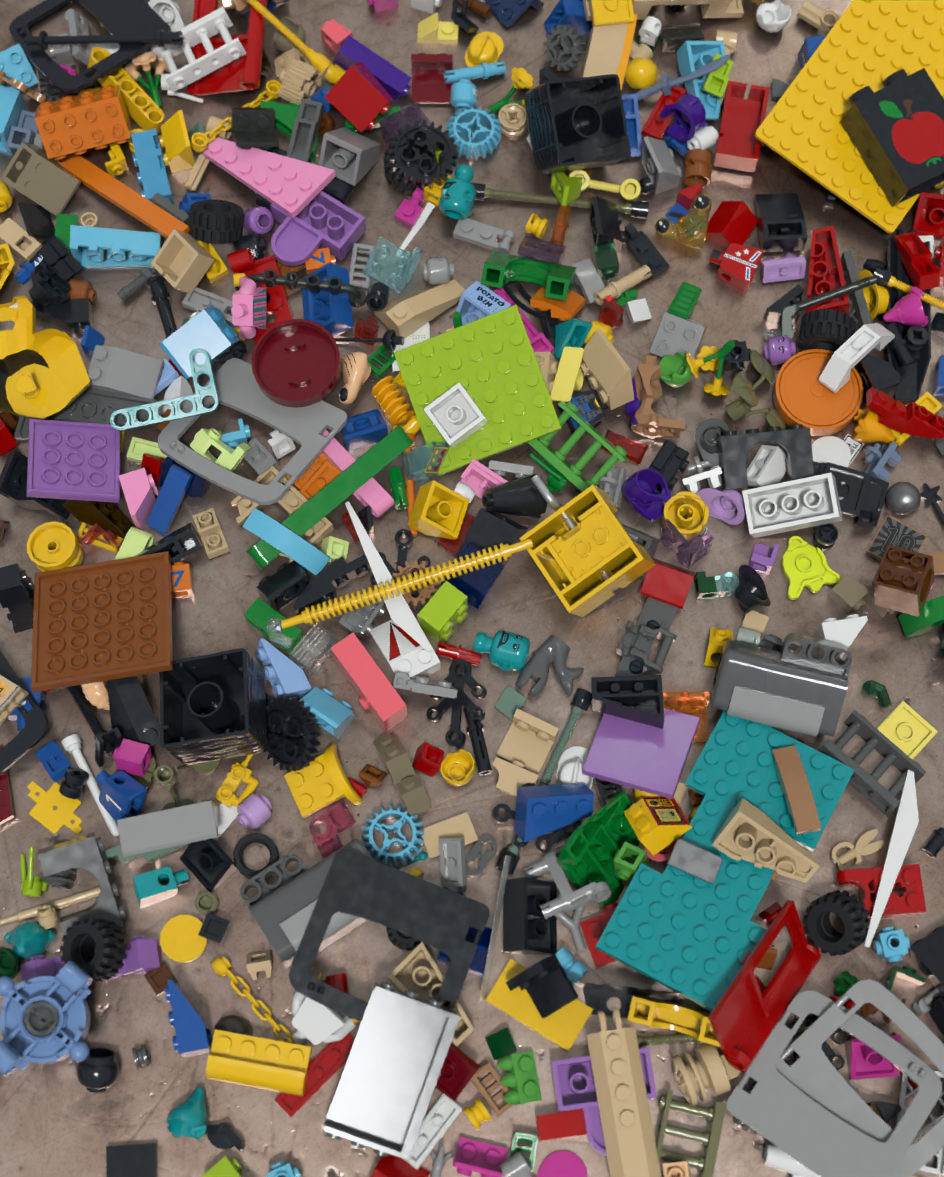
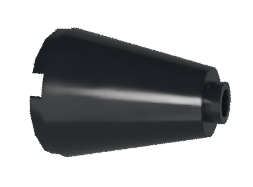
[482,474,547,519]

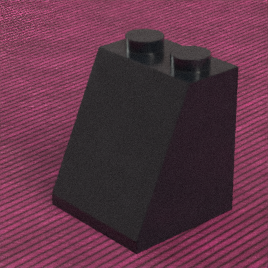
[456,508,528,579]

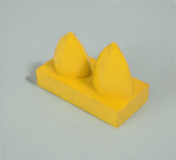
[197,240,229,284]

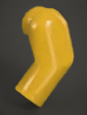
[392,415,421,435]

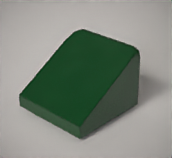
[485,1027,517,1061]

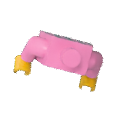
[231,273,266,341]

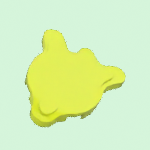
[781,536,841,600]

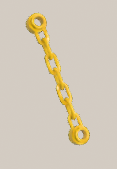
[191,80,282,152]
[210,956,311,1057]

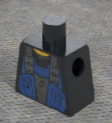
[557,390,610,440]

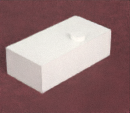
[742,473,843,538]

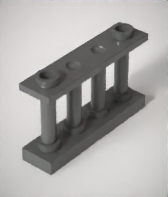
[818,710,926,817]

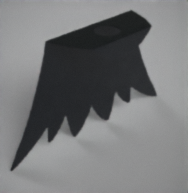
[559,979,683,1018]

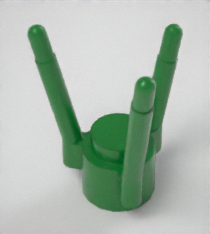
[529,448,569,494]

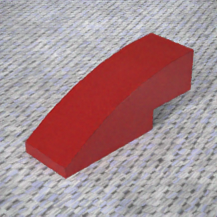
[894,232,941,290]

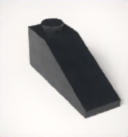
[31,298,93,334]
[134,523,202,564]

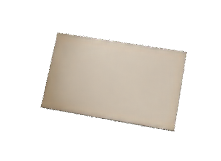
[421,812,478,859]

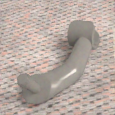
[912,988,943,1016]

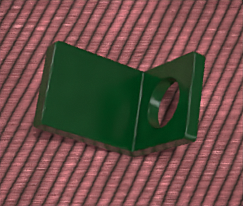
[884,966,926,991]

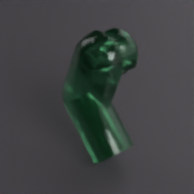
[863,680,892,709]

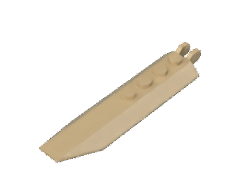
[586,1009,661,1177]

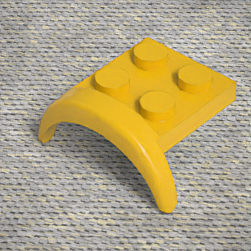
[284,742,363,818]

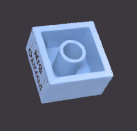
[452,281,511,326]

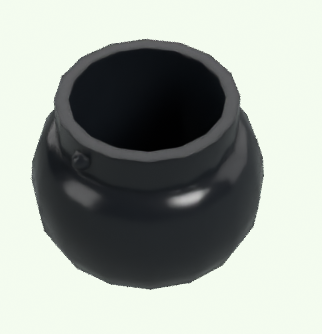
[77,1048,119,1093]

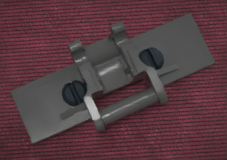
[614,597,678,677]

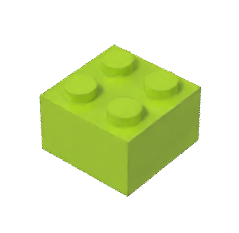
[417,581,468,643]

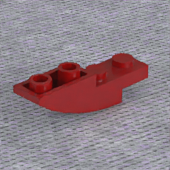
[866,387,944,439]

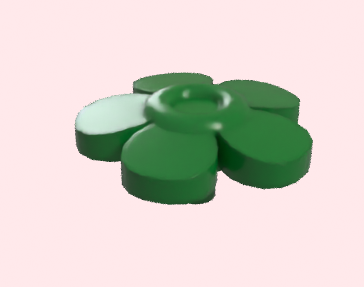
[616,288,638,307]

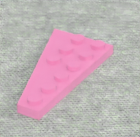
[202,137,337,218]

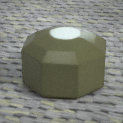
[194,891,219,916]

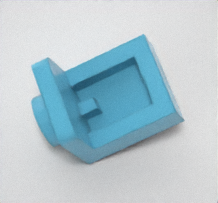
[220,418,251,449]

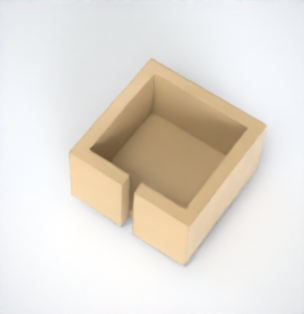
[150,229,215,294]

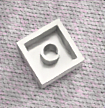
[424,382,489,448]

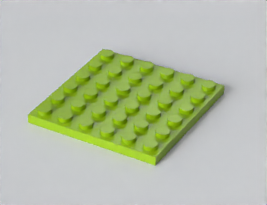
[394,305,562,476]

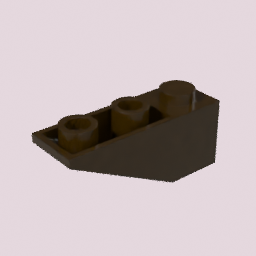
[62,500,136,539]

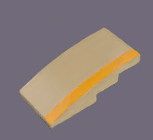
[581,14,637,88]

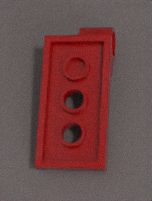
[227,247,294,344]

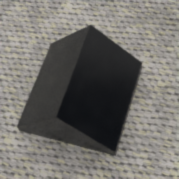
[179,838,237,892]

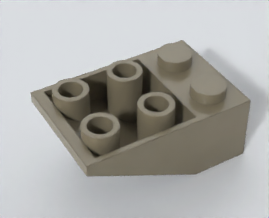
[1,142,81,215]

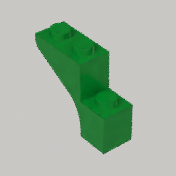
[260,100,320,163]

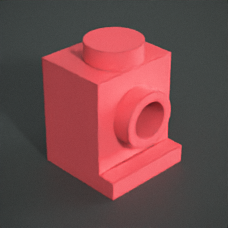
[321,19,353,54]

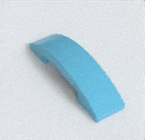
[242,508,330,576]

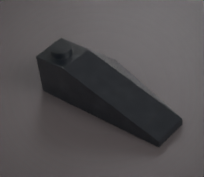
[107,676,160,747]

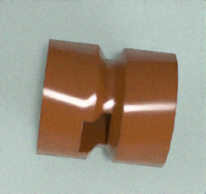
[683,149,712,188]

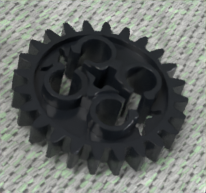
[389,120,458,189]
[263,695,321,772]

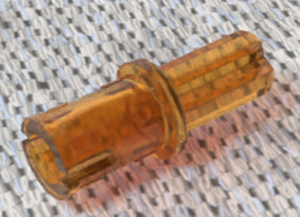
[550,206,571,247]

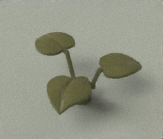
[726,350,788,430]
[113,756,221,811]

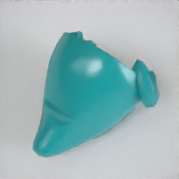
[4,920,55,960]
[166,1087,207,1140]

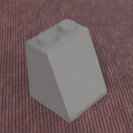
[319,127,381,186]

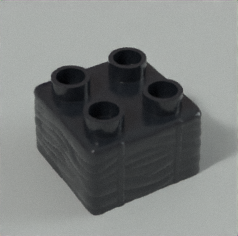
[524,74,631,174]
[159,648,267,765]

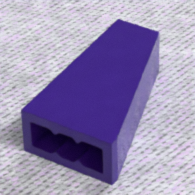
[333,35,411,102]

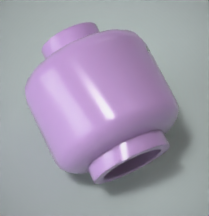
[237,794,272,829]

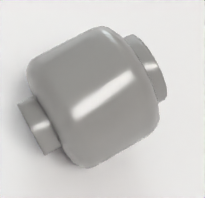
[423,256,454,285]

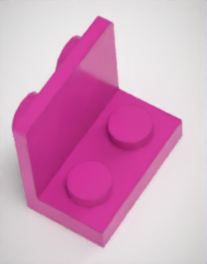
[453,1137,507,1177]

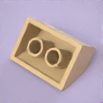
[580,329,635,410]

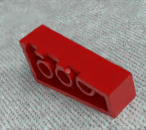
[806,226,850,314]

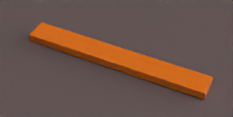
[53,153,189,239]

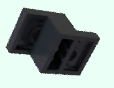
[0,450,69,520]

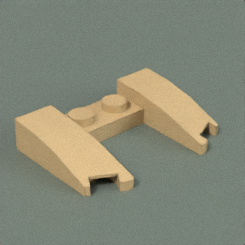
[231,466,334,563]

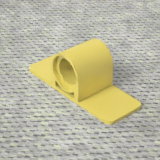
[550,347,584,402]

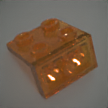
[663,691,710,743]

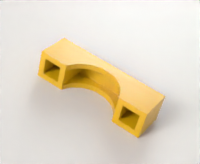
[627,994,720,1047]

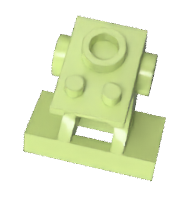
[190,428,251,472]

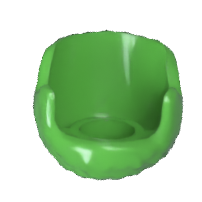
[659,352,693,388]

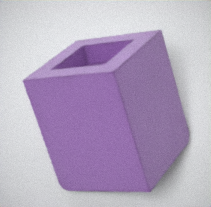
[748,543,780,575]

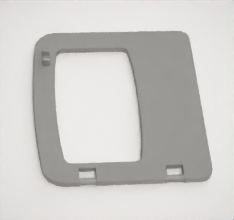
[157,358,348,505]
[776,979,944,1177]
[726,991,942,1177]

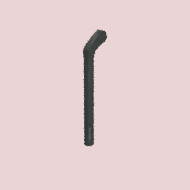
[781,275,877,339]

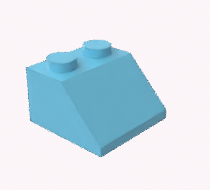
[299,687,355,739]

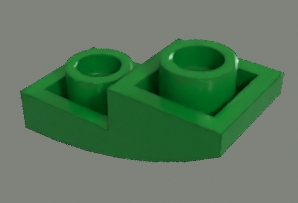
[55,213,78,256]

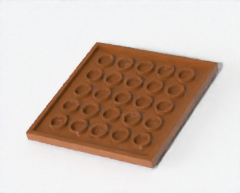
[31,551,173,692]

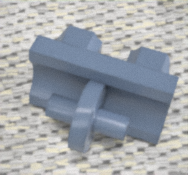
[863,441,902,481]

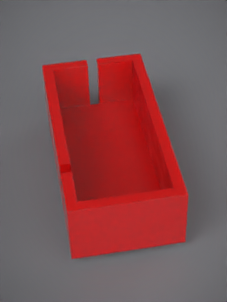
[713,81,770,173]

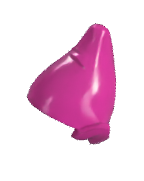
[883,286,929,327]

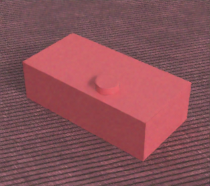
[330,633,408,732]

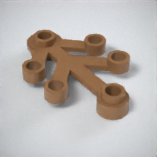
[0,70,52,103]

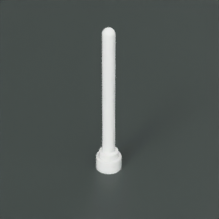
[61,734,119,837]

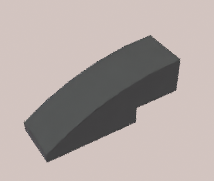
[287,98,325,162]

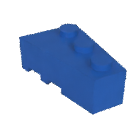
[514,783,594,842]

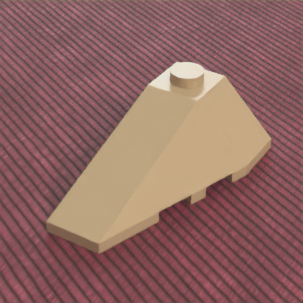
[374,279,465,339]
[712,798,821,883]

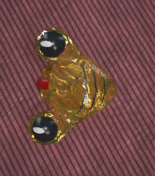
[655,195,712,249]

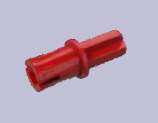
[436,641,481,666]

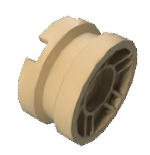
[499,103,527,138]

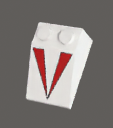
[370,619,441,690]

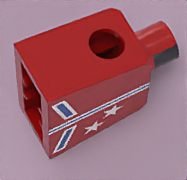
[709,243,764,293]

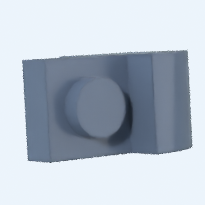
[6,110,39,151]

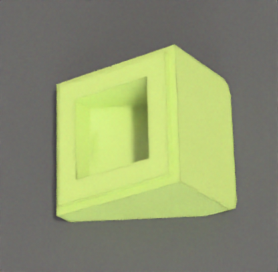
[320,536,349,562]

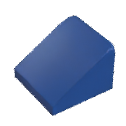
[81,325,105,355]

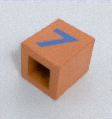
[305,247,336,275]
[171,562,194,599]

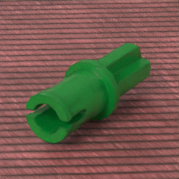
[388,466,409,510]

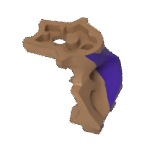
[626,355,685,439]

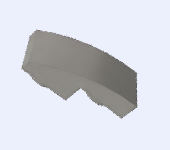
[570,258,605,305]

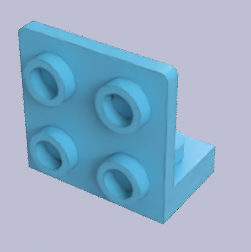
[0,44,38,92]

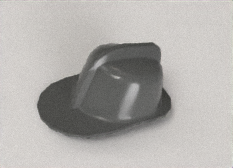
[695,418,730,468]

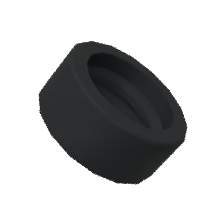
[233,833,279,879]

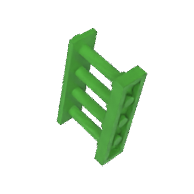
[527,401,630,492]

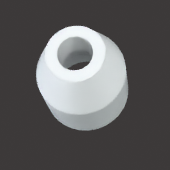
[454,481,475,503]

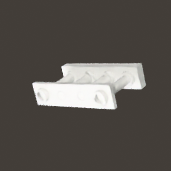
[151,7,246,93]

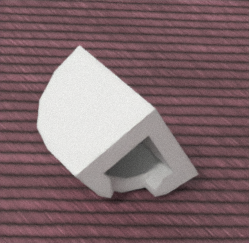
[163,376,193,413]

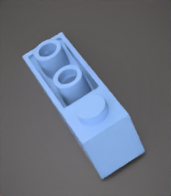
[255,638,311,701]

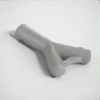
[554,904,586,952]

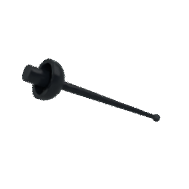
[334,330,404,351]

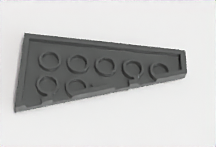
[13,388,157,441]

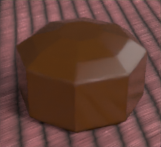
[0,411,18,432]

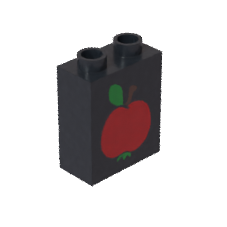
[840,68,944,207]

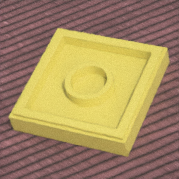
[877,701,938,760]

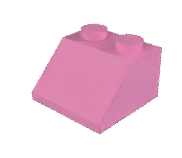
[119,468,159,530]

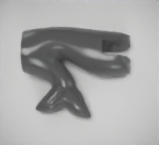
[515,635,584,699]

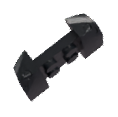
[813,461,889,526]

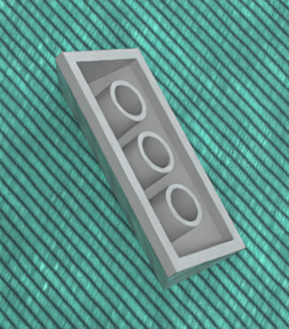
[117,800,218,857]

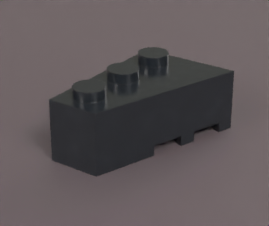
[0,563,34,633]

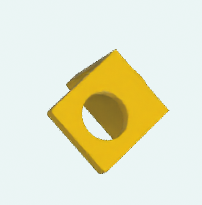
[704,627,733,668]

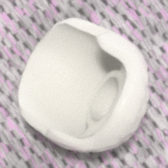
[756,0,792,33]

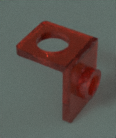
[78,523,120,551]

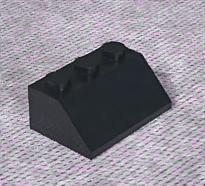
[503,877,557,955]

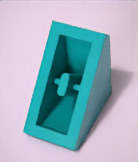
[555,318,593,358]

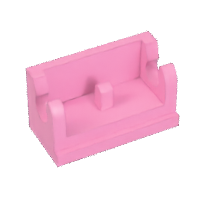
[461,458,508,500]

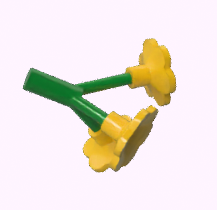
[489,67,535,114]
[686,340,735,396]

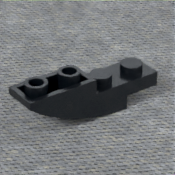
[293,555,371,615]

